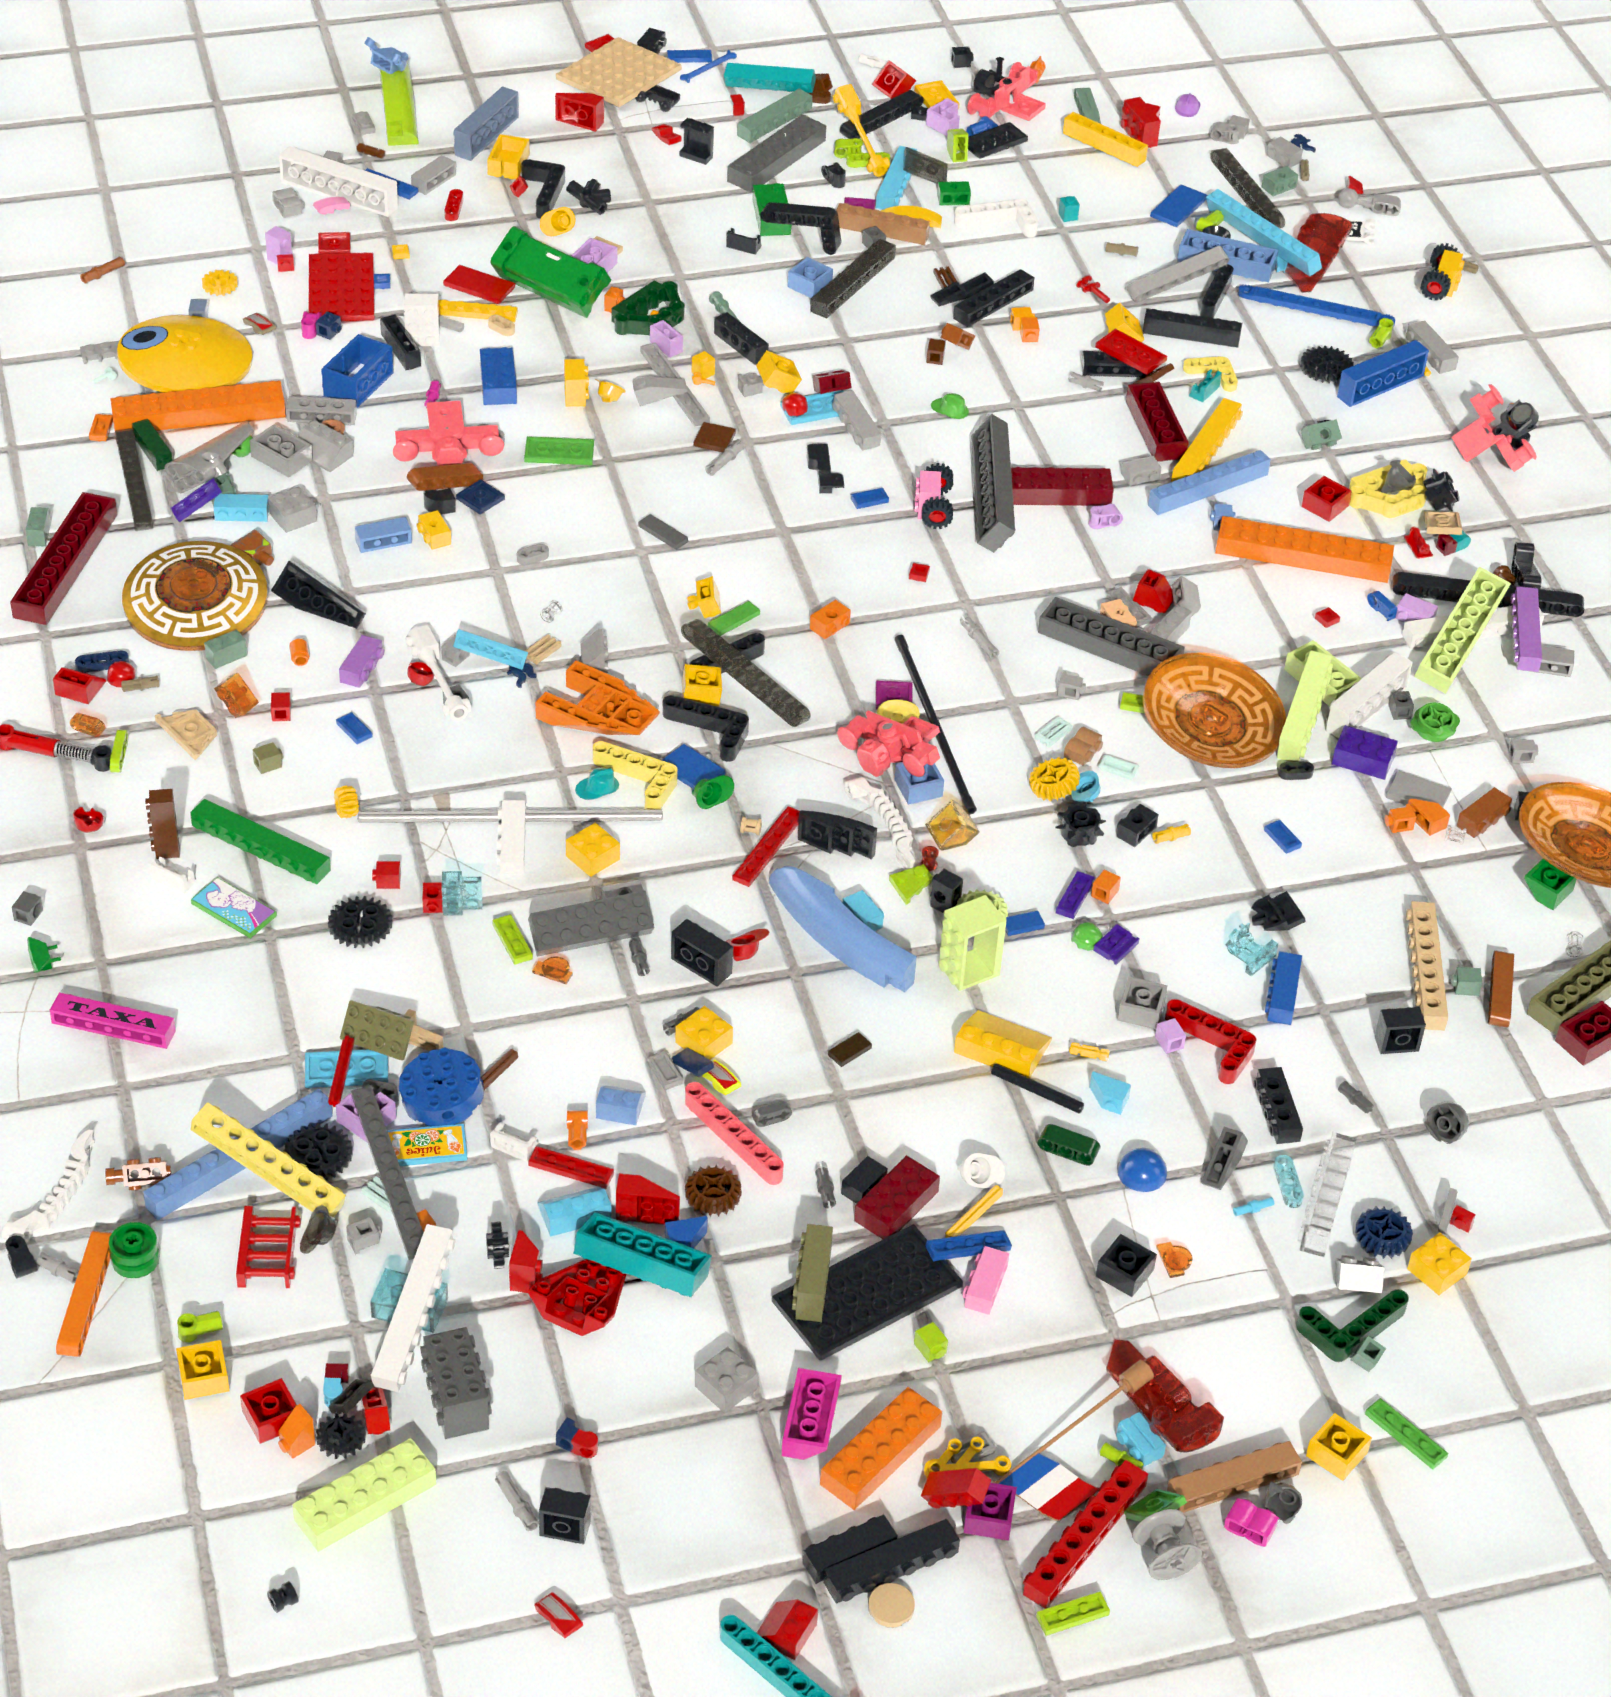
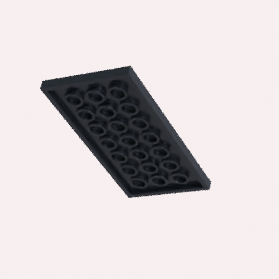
[772,1224,963,1361]

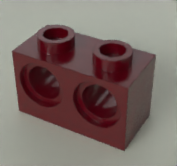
[812,370,852,394]

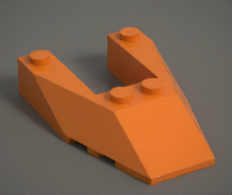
[535,661,660,735]

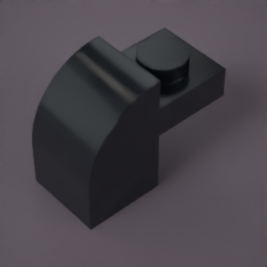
[423,488,456,515]

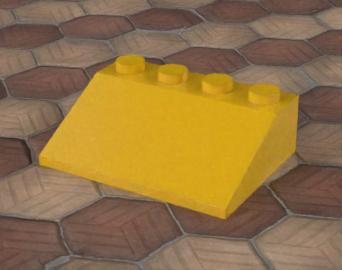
[954,1010,1052,1078]

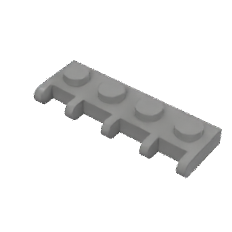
[80,340,120,364]

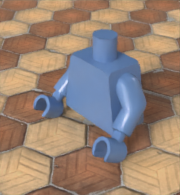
[364,37,408,74]

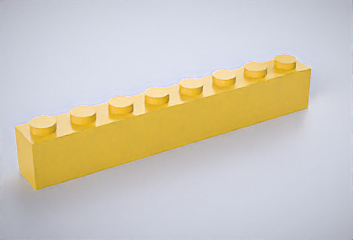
[1171,398,1243,482]

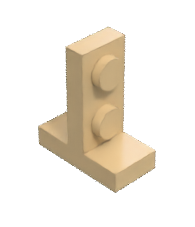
[404,1009,443,1051]

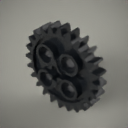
[1300,345,1354,384]
[328,896,392,948]
[283,1123,353,1181]

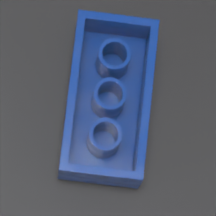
[480,347,517,405]

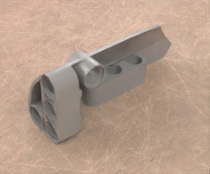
[165,421,254,493]

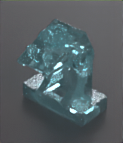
[1225,923,1279,976]

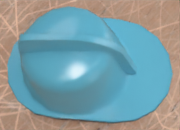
[1071,771,1101,802]

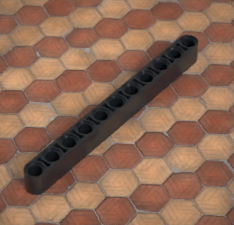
[1393,572,1584,617]

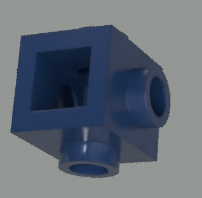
[316,312,342,340]

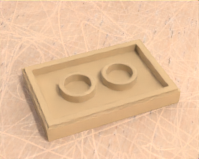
[1424,511,1462,535]

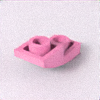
[313,197,350,215]

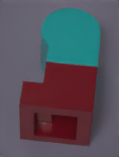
[1436,530,1471,556]

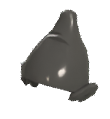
[1381,460,1416,494]
[1265,1482,1302,1524]

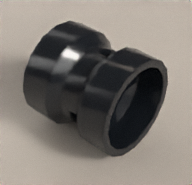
[267,1581,299,1613]

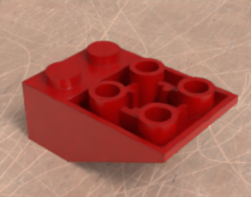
[616,1173,680,1225]

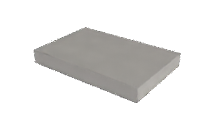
[1386,771,1452,808]

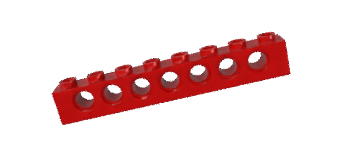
[1023,1460,1149,1609]

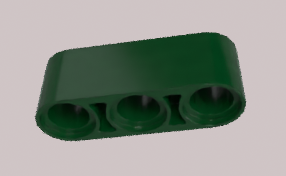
[1037,1124,1101,1166]

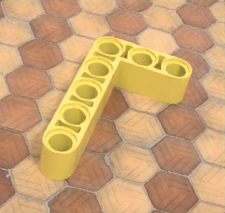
[592,741,678,809]

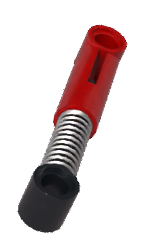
[0,724,112,772]

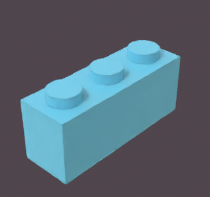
[214,494,269,522]

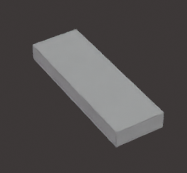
[1107,587,1152,627]

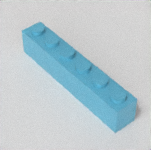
[876,146,919,209]

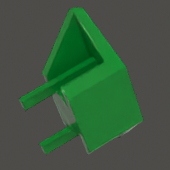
[27,937,61,973]

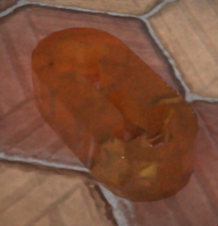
[69,713,106,737]

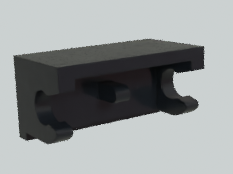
[726,228,761,255]

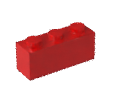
[921,1468,991,1509]

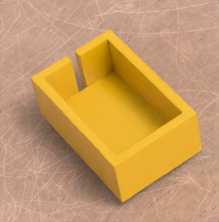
[487,134,530,179]

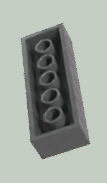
[528,891,655,957]

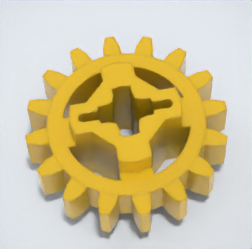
[202,269,238,296]

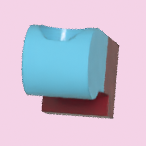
[323,1363,349,1407]

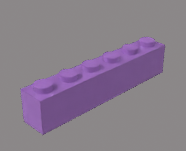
[1511,586,1542,672]

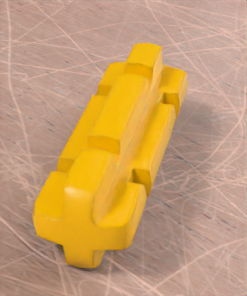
[1069,1042,1109,1061]

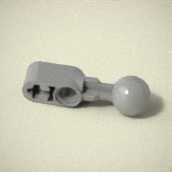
[1338,188,1401,216]

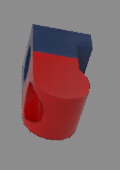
[556,1417,598,1458]

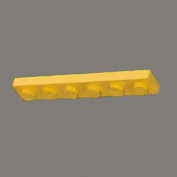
[438,300,518,322]

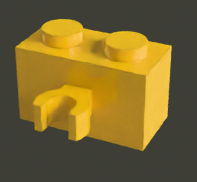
[687,576,721,619]

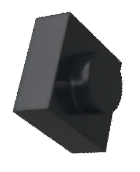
[911,106,929,121]

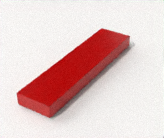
[528,1146,614,1189]

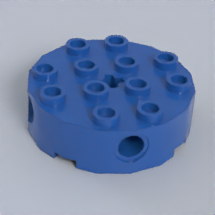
[399,1048,484,1127]

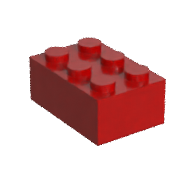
[1120,97,1161,148]

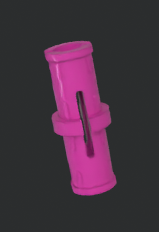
[424,380,441,408]

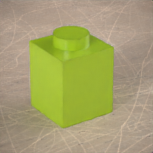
[914,1322,948,1362]

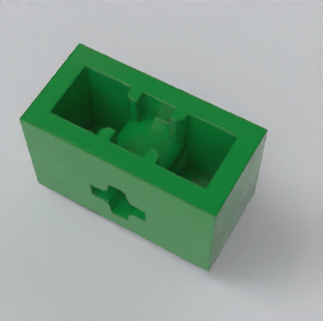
[937,181,971,206]

